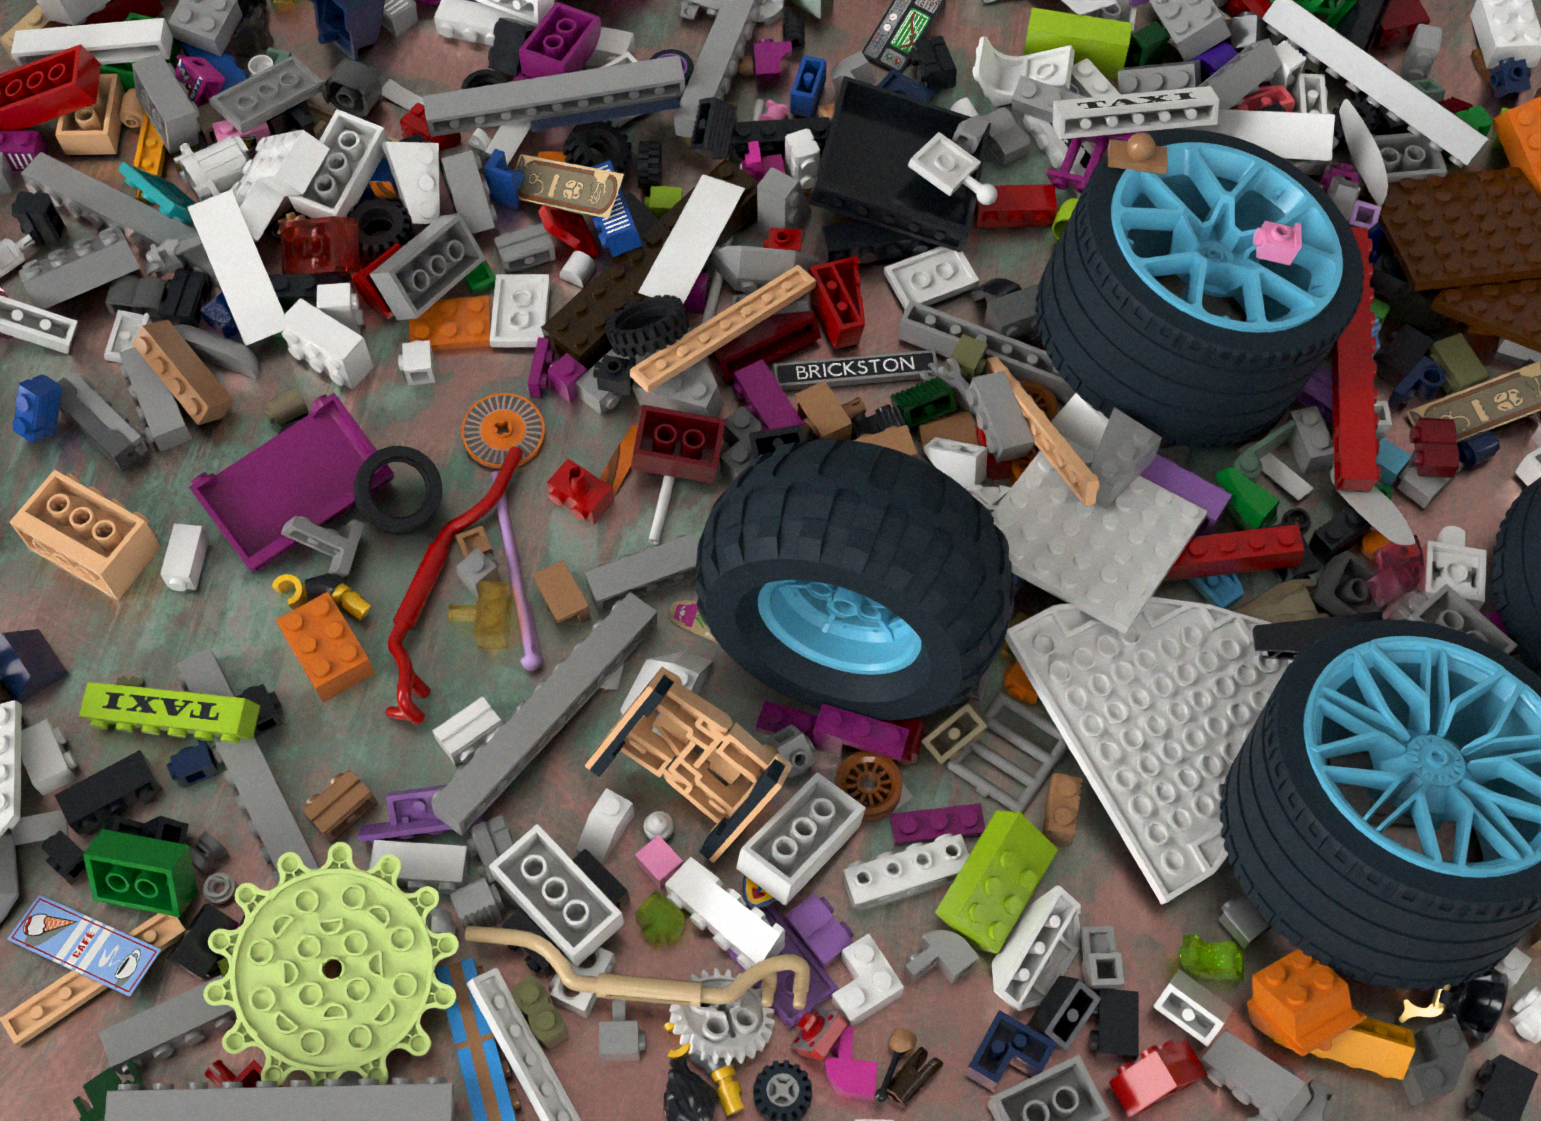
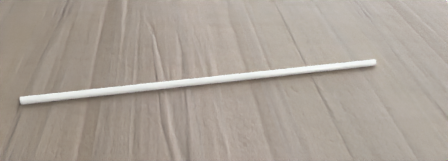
[648,99,765,545]

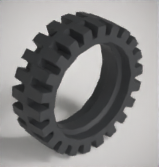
[605,295,690,357]

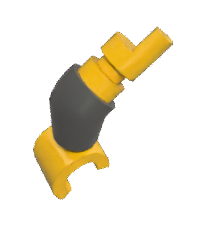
[663,1022,744,1116]

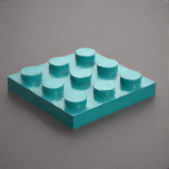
[118,161,196,228]

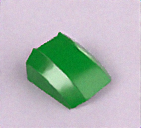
[1215,467,1279,531]

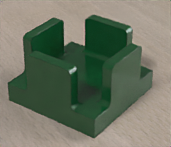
[73,1060,153,1121]

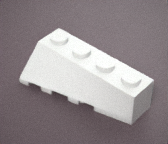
[665,857,785,970]

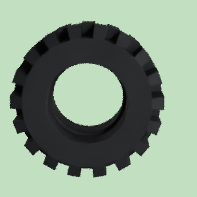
[343,197,414,267]

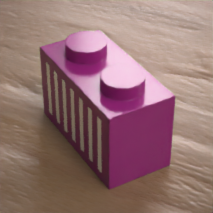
[0,131,48,171]

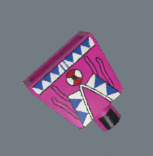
[172,55,225,107]

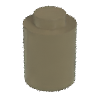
[263,387,309,427]

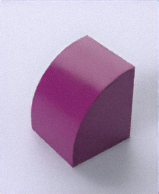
[683,273,709,314]

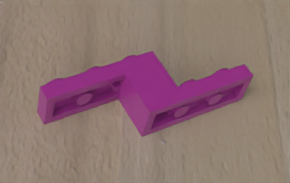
[755,700,910,761]

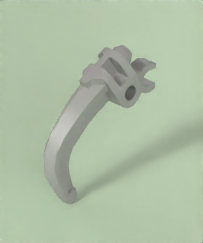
[144,232,204,278]

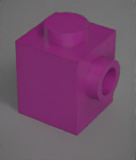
[547,353,587,403]

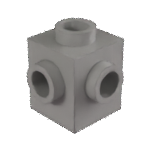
[766,724,816,778]

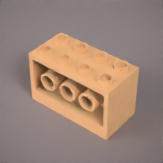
[9,469,162,600]

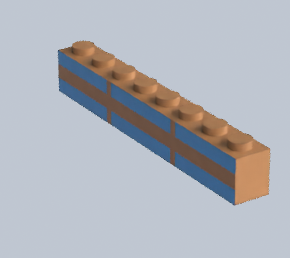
[436,958,524,1121]

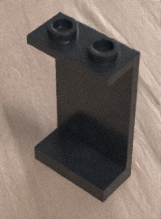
[501,848,630,978]

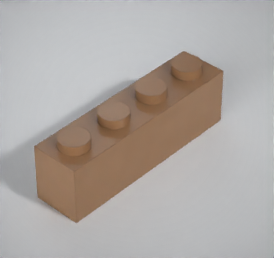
[132,319,234,425]

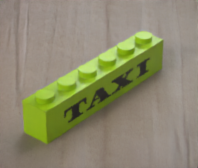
[79,682,260,744]

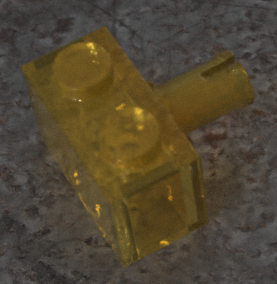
[448,581,513,649]

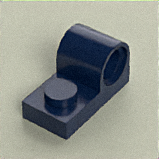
[1388,355,1446,410]

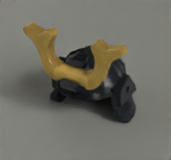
[1399,970,1508,1042]

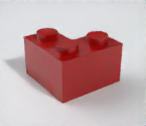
[1109,1039,1208,1117]

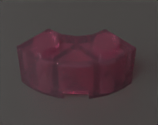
[1366,535,1424,608]

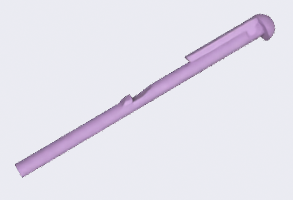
[490,471,543,671]

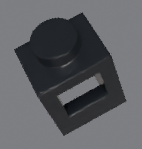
[593,355,637,396]
[41,830,87,885]

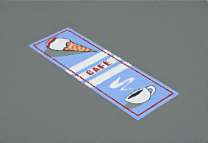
[7,895,161,997]

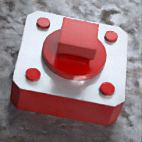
[791,1008,848,1061]

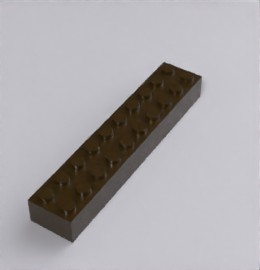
[541,159,760,371]

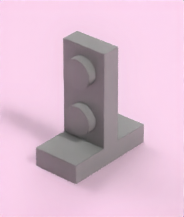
[281,516,364,578]

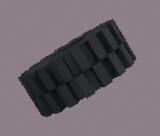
[563,120,633,173]

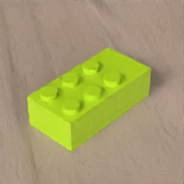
[935,810,1058,954]

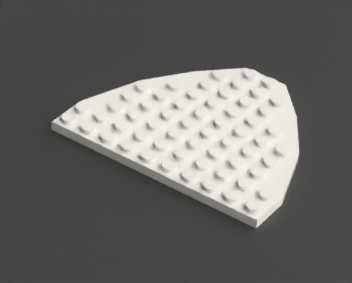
[1005,597,1293,905]

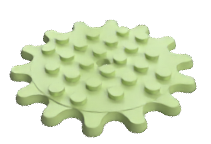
[203,842,459,1087]

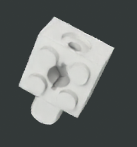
[1415,526,1487,610]

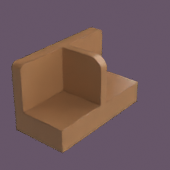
[533,560,591,623]

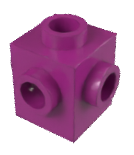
[1320,161,1361,194]

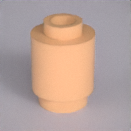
[119,88,144,128]

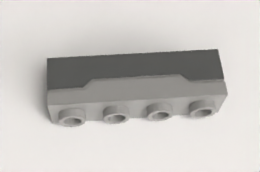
[57,371,149,471]

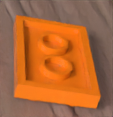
[409,295,491,351]

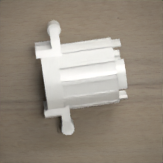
[174,135,250,202]

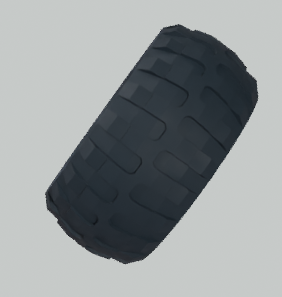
[695,439,1014,720]

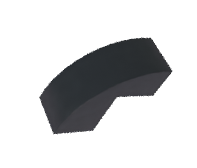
[103,815,189,844]

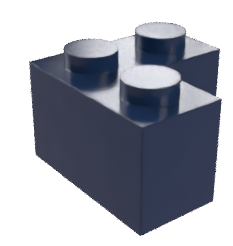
[965,1010,1057,1092]

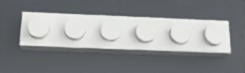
[466,967,581,1121]

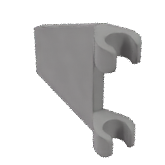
[920,358,976,419]

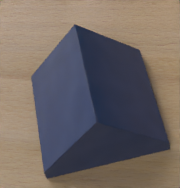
[0,629,68,704]

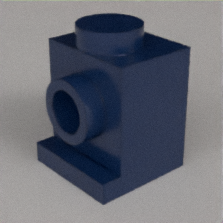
[167,739,220,788]

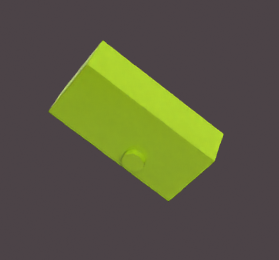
[1023,7,1132,80]

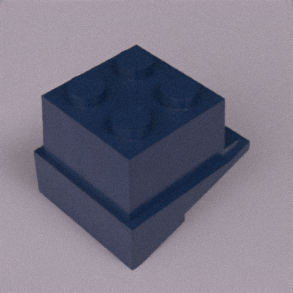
[310,0,385,61]

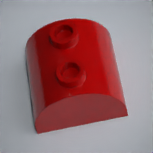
[353,243,402,320]

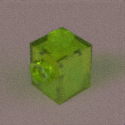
[634,890,685,946]

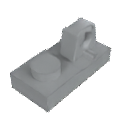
[679,0,723,21]

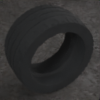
[353,446,442,533]

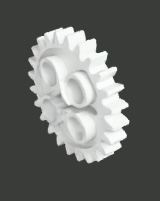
[669,968,775,1065]

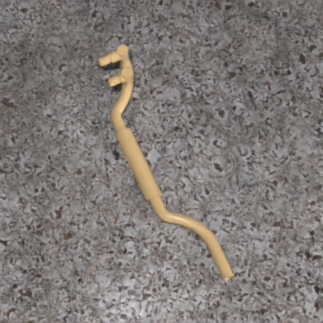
[465,925,810,1010]

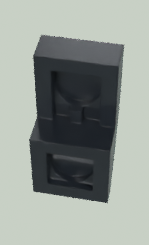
[969,278,1022,302]

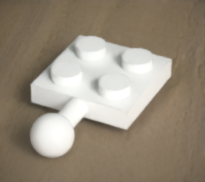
[908,132,998,205]

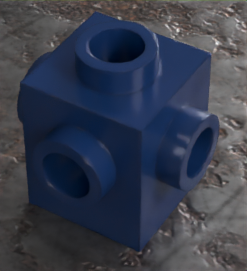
[1490,57,1531,99]

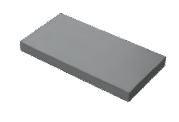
[209,55,325,134]

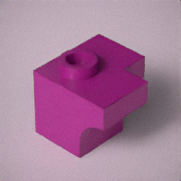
[752,38,792,78]

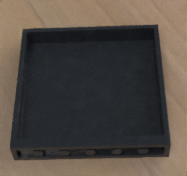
[809,76,991,253]

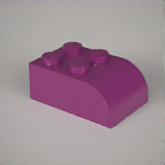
[518,2,601,78]

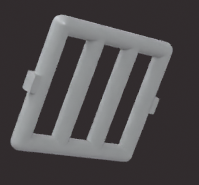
[947,691,1069,814]

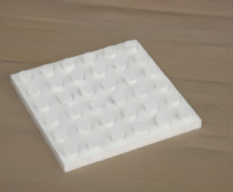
[991,436,1208,635]

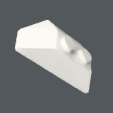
[621,651,713,738]
[992,886,1081,1011]

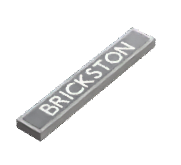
[773,350,937,391]

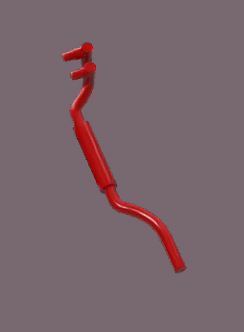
[385,446,523,725]

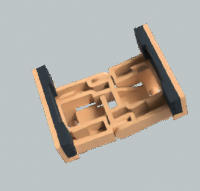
[585,667,793,863]

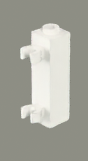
[468,121,531,166]

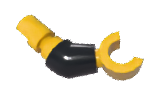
[272,573,371,621]

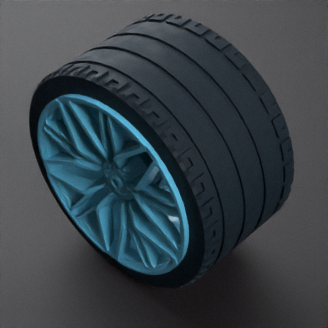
[1220,619,1541,991]

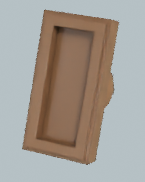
[1108,132,1168,175]

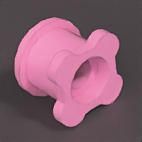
[758,100,790,121]

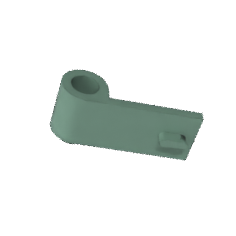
[1233,420,1296,483]

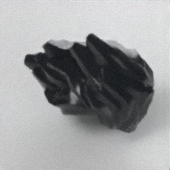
[663,1057,718,1121]

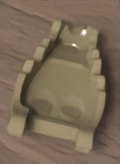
[1230,579,1329,623]

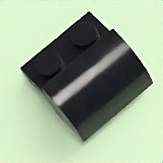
[749,423,816,459]

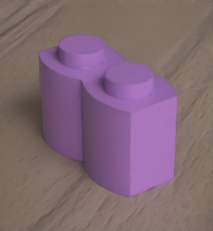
[784,893,854,969]

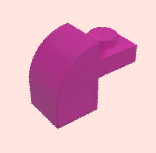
[741,141,785,182]
[824,1026,877,1102]

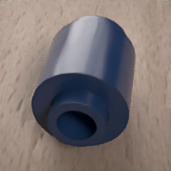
[1457,432,1500,467]

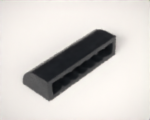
[1319,0,1391,71]

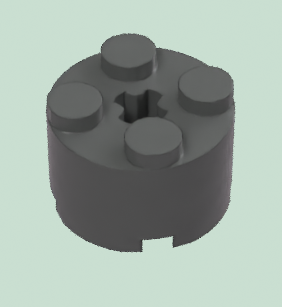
[322,58,382,118]

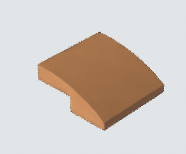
[917,411,979,460]

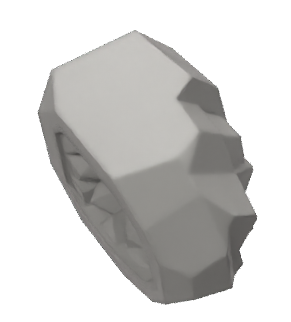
[951,115,990,154]

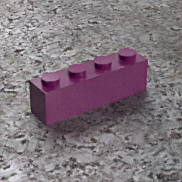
[732,359,804,431]

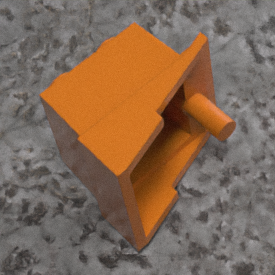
[1247,949,1366,1057]

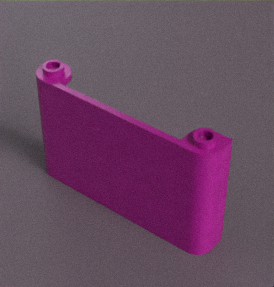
[189,393,395,573]

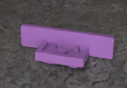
[358,785,484,844]

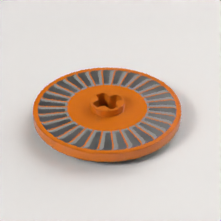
[461,393,545,469]

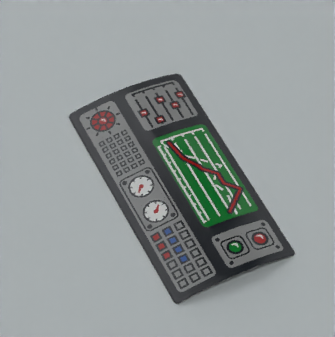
[862,0,945,73]

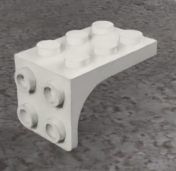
[973,36,1075,107]

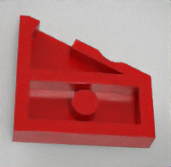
[538,205,601,260]

